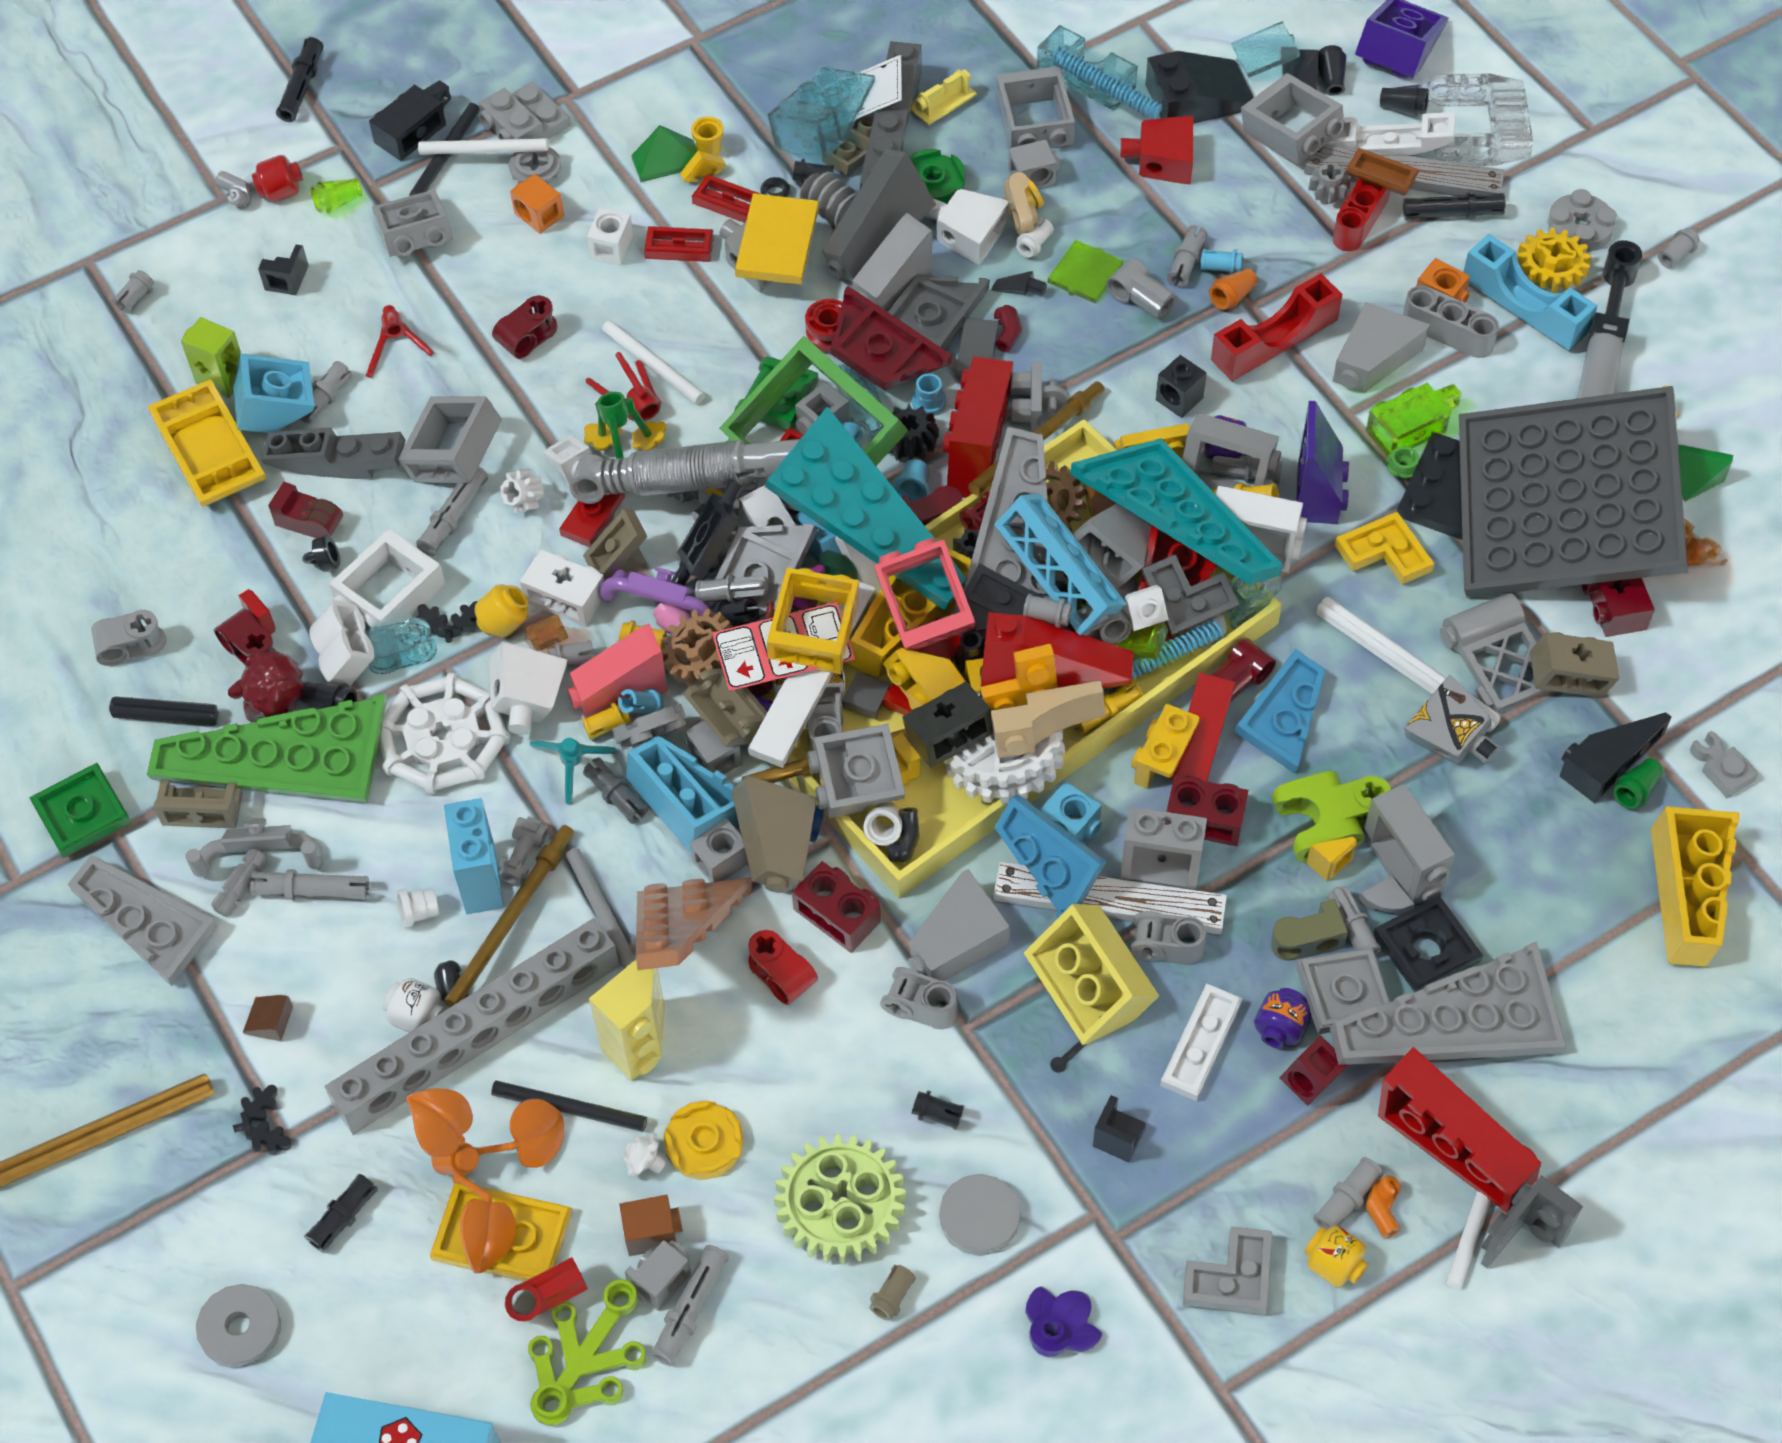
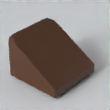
[243,995,293,1041]

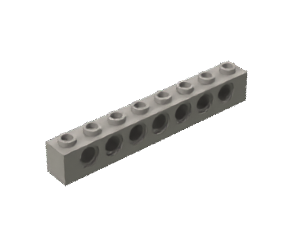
[325,918,620,1135]

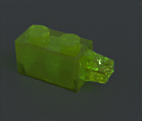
[1366,382,1462,457]

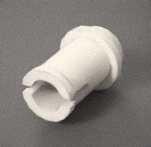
[1016,218,1054,258]

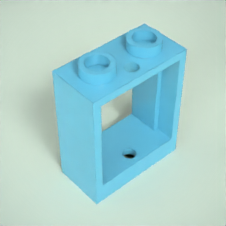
[444,798,504,915]

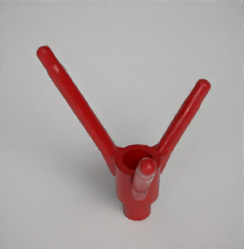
[366,305,434,378]

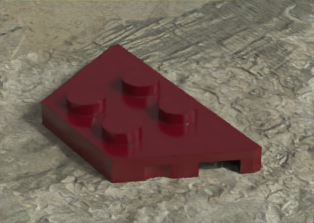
[830,286,952,391]

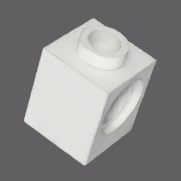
[586,208,633,265]

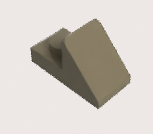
[583,508,648,581]

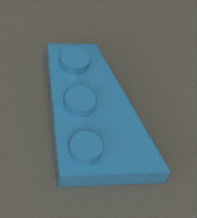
[994,795,1107,918]

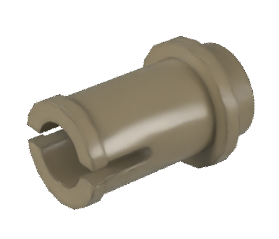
[869,1264,916,1320]

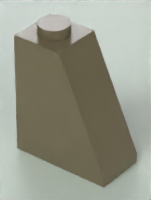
[732,775,817,893]

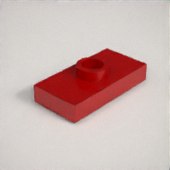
[559,493,625,548]

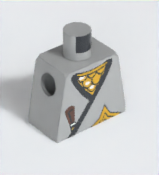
[1404,674,1499,765]

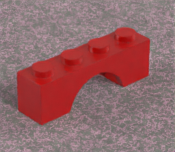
[1211,273,1343,382]

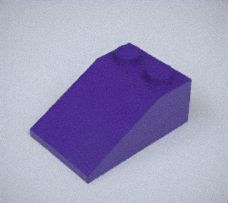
[1355,0,1449,78]
[1296,401,1349,524]

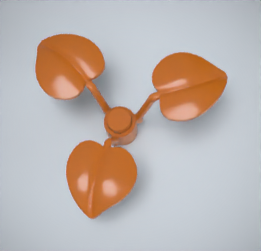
[406,1088,564,1273]

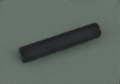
[109,696,219,726]

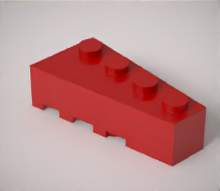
[1378,1047,1542,1213]

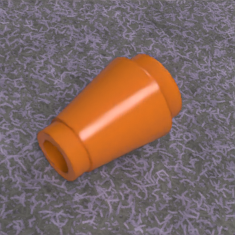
[1209,268,1258,310]

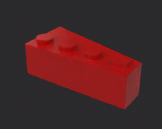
[943,356,1013,498]

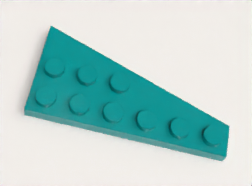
[765,407,967,610]
[1070,438,1283,585]

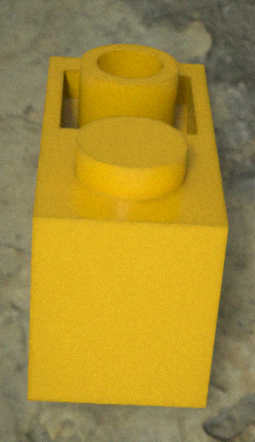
[882,648,966,710]

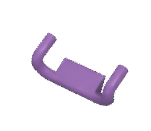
[600,567,717,616]

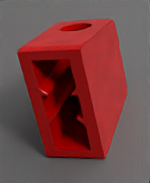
[1120,116,1193,185]

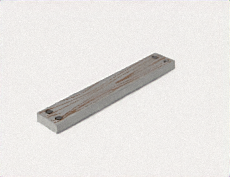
[1304,144,1504,196]

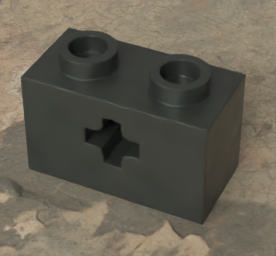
[902,681,993,768]

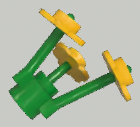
[584,392,667,459]

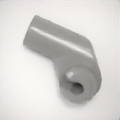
[215,171,250,208]

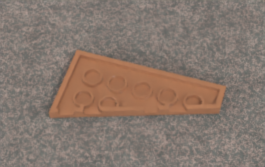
[636,877,753,970]

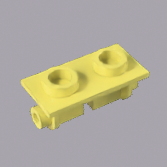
[911,69,977,126]

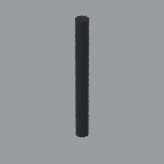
[409,102,480,196]
[491,1080,647,1132]

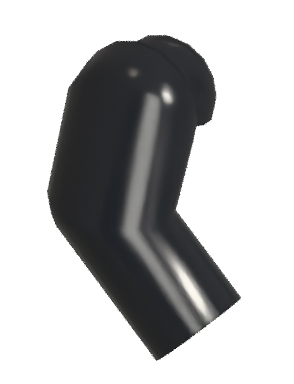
[887,807,920,864]
[434,960,471,1001]

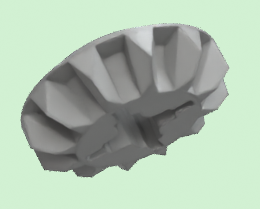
[509,147,561,184]

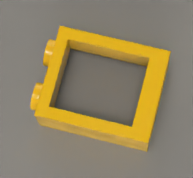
[767,567,859,674]

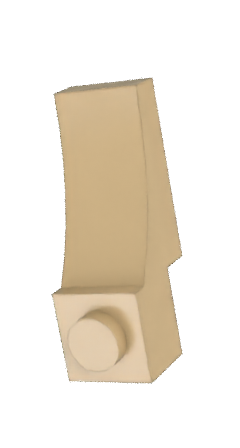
[991,681,1105,758]

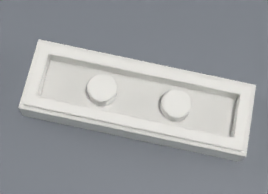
[1160,983,1243,1102]

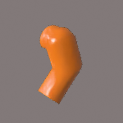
[1365,1176,1401,1239]

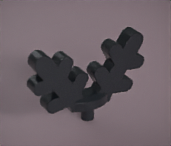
[416,601,478,643]
[233,1085,291,1155]

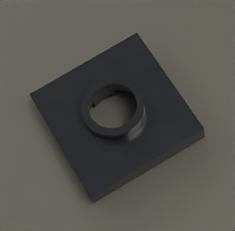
[1373,895,1483,992]

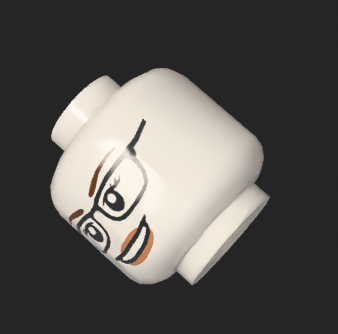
[383,978,445,1033]

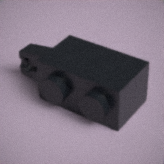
[369,80,451,161]

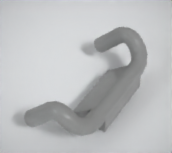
[185,818,323,878]

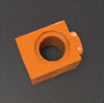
[510,173,564,234]
[1416,258,1470,303]

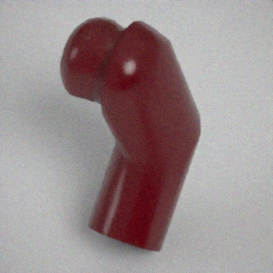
[994,305,1023,353]

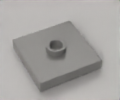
[1296,948,1391,1035]

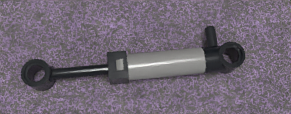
[1577,240,1642,398]

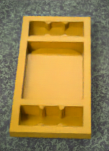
[147,379,266,507]

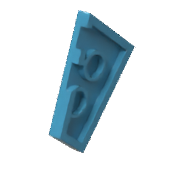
[1234,649,1326,774]

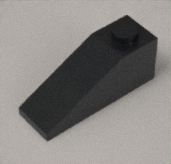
[1559,712,1672,804]

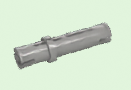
[416,467,488,556]
[250,869,369,900]
[650,1245,729,1366]

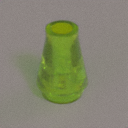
[311,178,363,214]

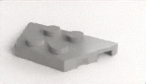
[715,523,819,626]

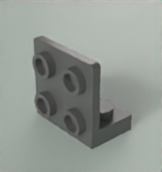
[1481,1175,1583,1269]

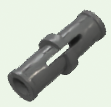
[583,757,648,824]

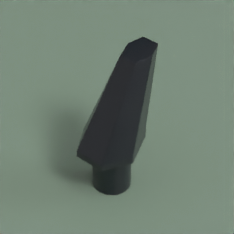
[991,271,1047,296]

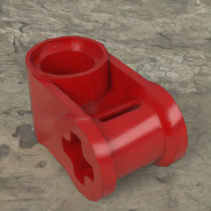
[748,930,818,1005]

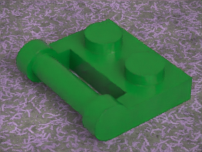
[734,356,819,430]

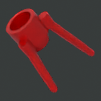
[585,352,662,421]

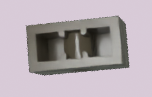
[1530,632,1619,698]

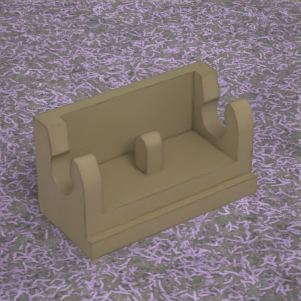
[683,668,768,747]
[154,779,243,829]

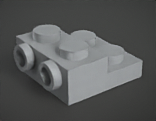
[478,81,571,139]
[372,189,453,257]
[807,724,905,818]

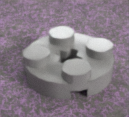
[1547,189,1617,252]
[612,704,687,750]

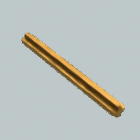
[0,1074,214,1187]

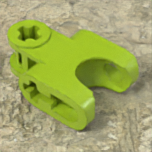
[1271,771,1391,863]

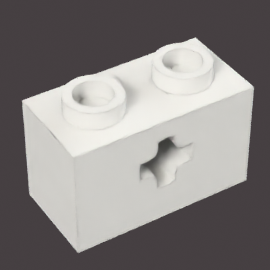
[519,550,604,627]

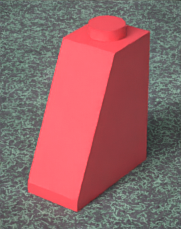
[567,624,668,718]

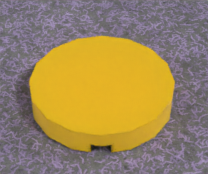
[663,1100,744,1180]

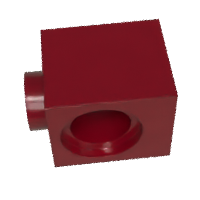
[1279,1035,1348,1106]

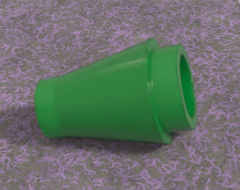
[1613,758,1664,809]

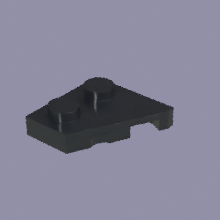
[952,563,1045,631]

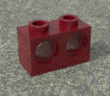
[1164,775,1249,847]
[792,861,881,953]

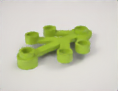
[528,1279,647,1426]

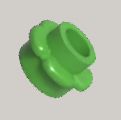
[1387,446,1420,479]

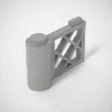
[1440,593,1549,713]

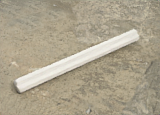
[1316,597,1501,732]

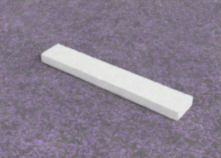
[748,582,876,768]

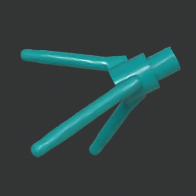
[530,738,617,804]

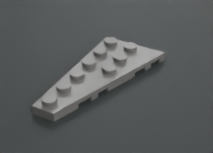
[958,427,1055,642]
[1330,941,1567,1065]

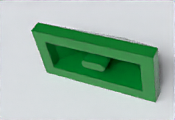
[631,125,697,182]
[1678,444,1733,502]

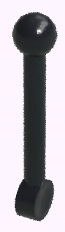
[1050,1015,1102,1073]

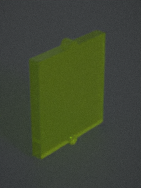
[1047,240,1124,304]

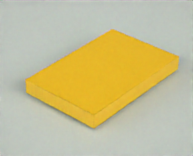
[735,193,819,285]
[430,1183,572,1282]

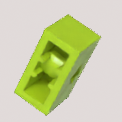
[180,317,242,398]

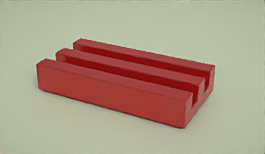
[692,174,760,223]
[644,226,714,262]

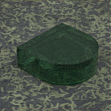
[818,550,858,580]

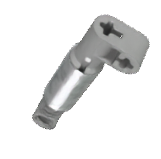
[569,439,800,511]

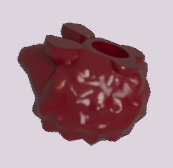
[228,650,305,723]

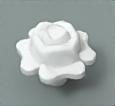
[623,1133,666,1178]

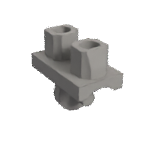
[1012,362,1067,432]

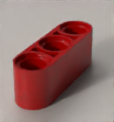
[1333,180,1391,252]

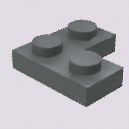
[1142,555,1240,637]

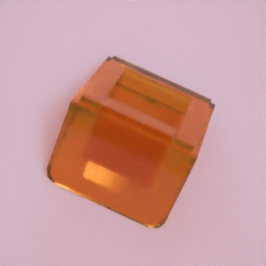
[525,615,568,651]

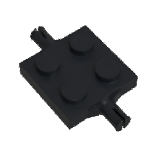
[670,479,744,586]

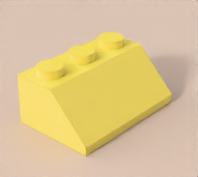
[1024,904,1159,1045]
[589,960,665,1081]

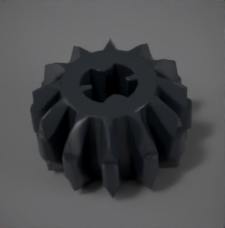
[880,403,939,461]

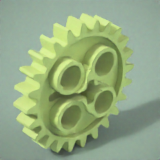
[774,1133,906,1264]

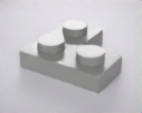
[1183,1226,1272,1315]

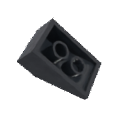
[1145,51,1254,124]

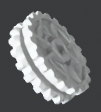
[944,693,1065,803]

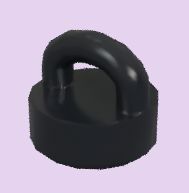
[302,535,340,572]

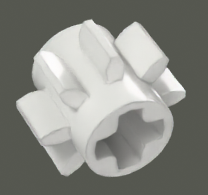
[500,468,544,513]

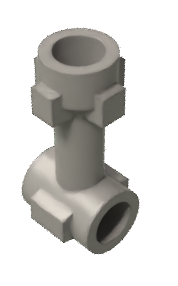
[498,816,548,885]

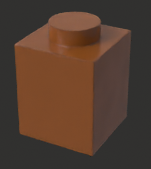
[619,1194,683,1256]

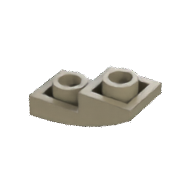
[822,115,873,176]

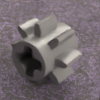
[1308,163,1351,204]

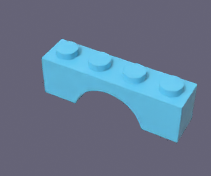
[1463,234,1598,350]

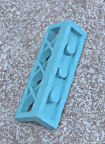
[994,494,1127,636]

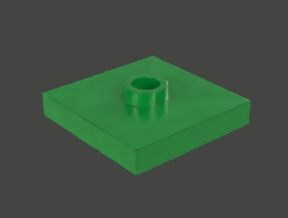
[29,763,132,858]

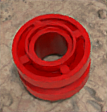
[805,299,842,353]

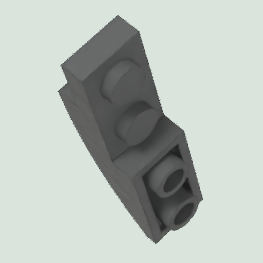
[260,428,406,479]

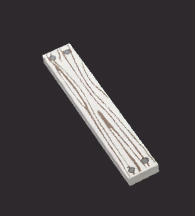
[993,862,1227,935]

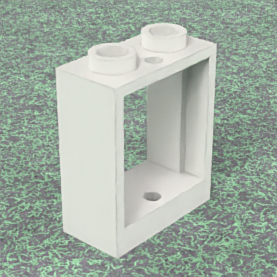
[1216,485,1307,573]
[329,529,446,641]

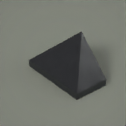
[1281,49,1318,90]

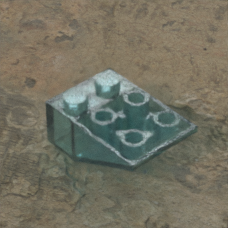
[767,66,875,158]

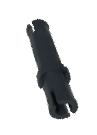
[276,37,324,122]
[1403,192,1506,220]

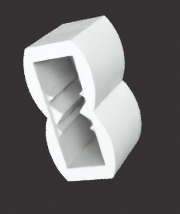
[309,600,374,686]

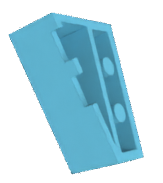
[626,735,740,853]

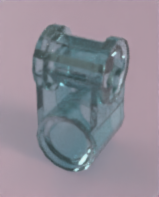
[1225,575,1282,630]
[365,618,437,674]

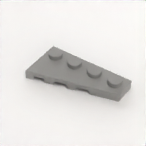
[68,855,217,986]

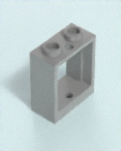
[996,66,1075,148]
[1241,73,1345,165]
[397,396,502,483]
[1182,413,1282,489]
[1363,784,1455,906]
[1120,807,1207,890]

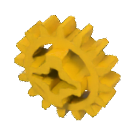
[1517,228,1591,293]

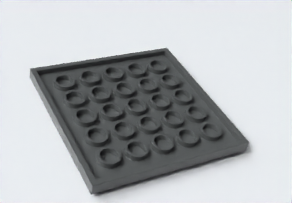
[1459,386,1688,598]

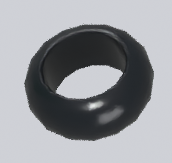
[760,177,790,197]

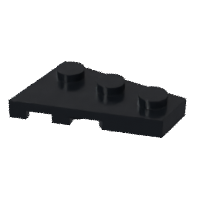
[1397,431,1463,540]

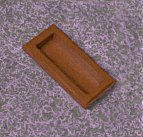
[1345,147,1420,196]

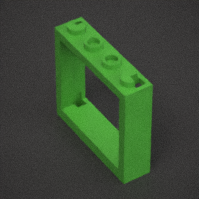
[719,336,908,512]

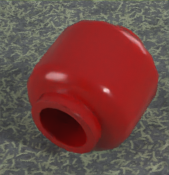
[252,155,304,203]

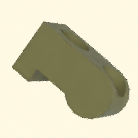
[1271,899,1348,961]

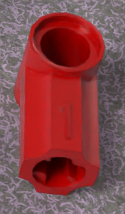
[504,1257,588,1322]

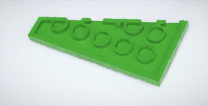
[147,693,388,803]

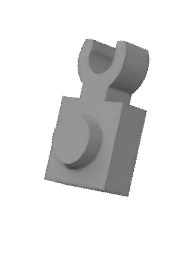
[1690,731,1759,798]

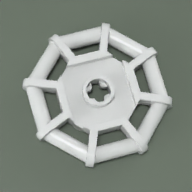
[379,673,511,794]

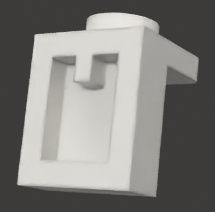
[542,435,593,489]
[1123,585,1169,631]

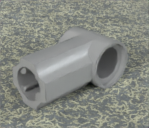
[1106,259,1177,319]

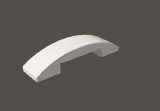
[1327,112,1456,156]

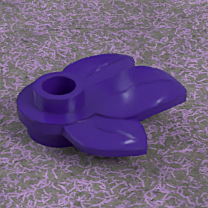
[1025,1286,1102,1357]

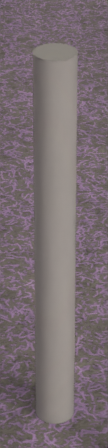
[566,848,636,969]

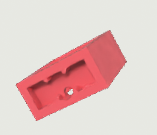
[874,538,975,651]

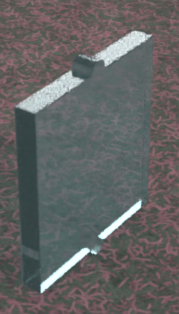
[1231,21,1300,78]

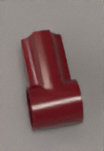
[1211,638,1276,701]

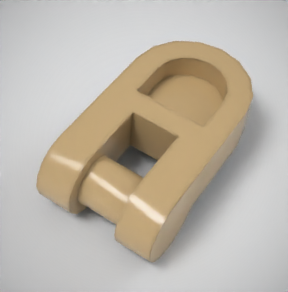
[1003,172,1038,235]

